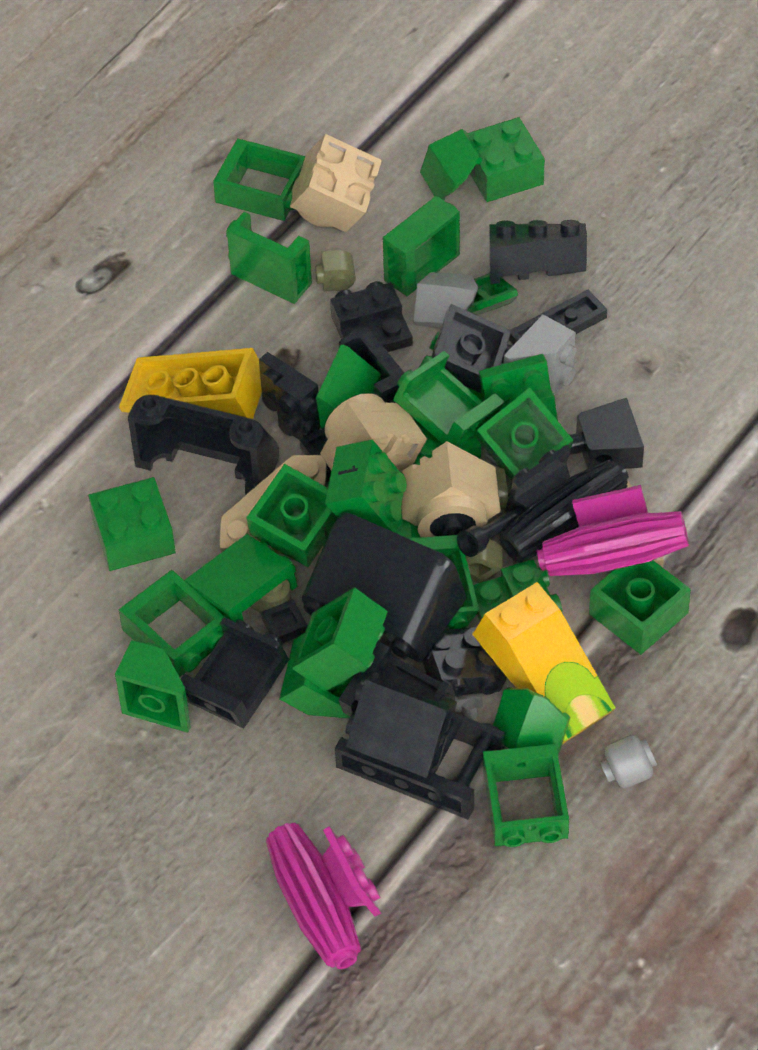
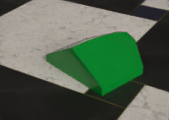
[420,129,483,200]
[467,273,518,315]
[493,687,571,756]

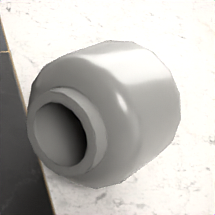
[600,735,657,789]

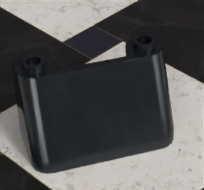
[128,395,279,495]
[302,512,467,663]

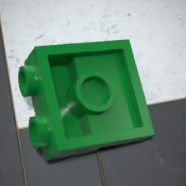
[478,354,558,421]
[473,559,563,621]

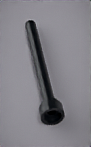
[457,506,525,557]

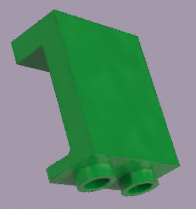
[226,212,312,304]
[393,351,505,447]
[184,534,298,622]

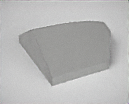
[413,272,478,327]

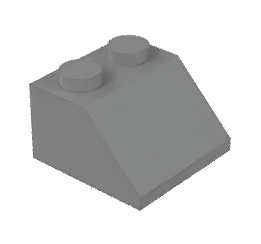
[504,314,577,395]

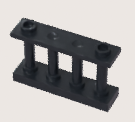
[335,713,505,820]

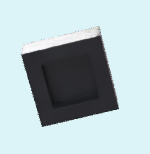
[261,600,308,643]

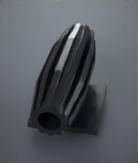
[500,445,629,563]

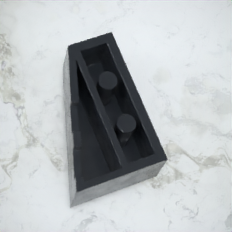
[489,220,587,284]

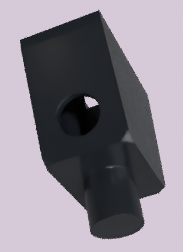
[569,398,644,469]

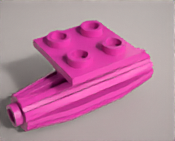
[537,485,689,576]
[266,822,381,969]

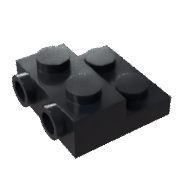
[330,281,413,352]
[432,304,512,394]
[259,352,321,440]
[422,627,507,697]

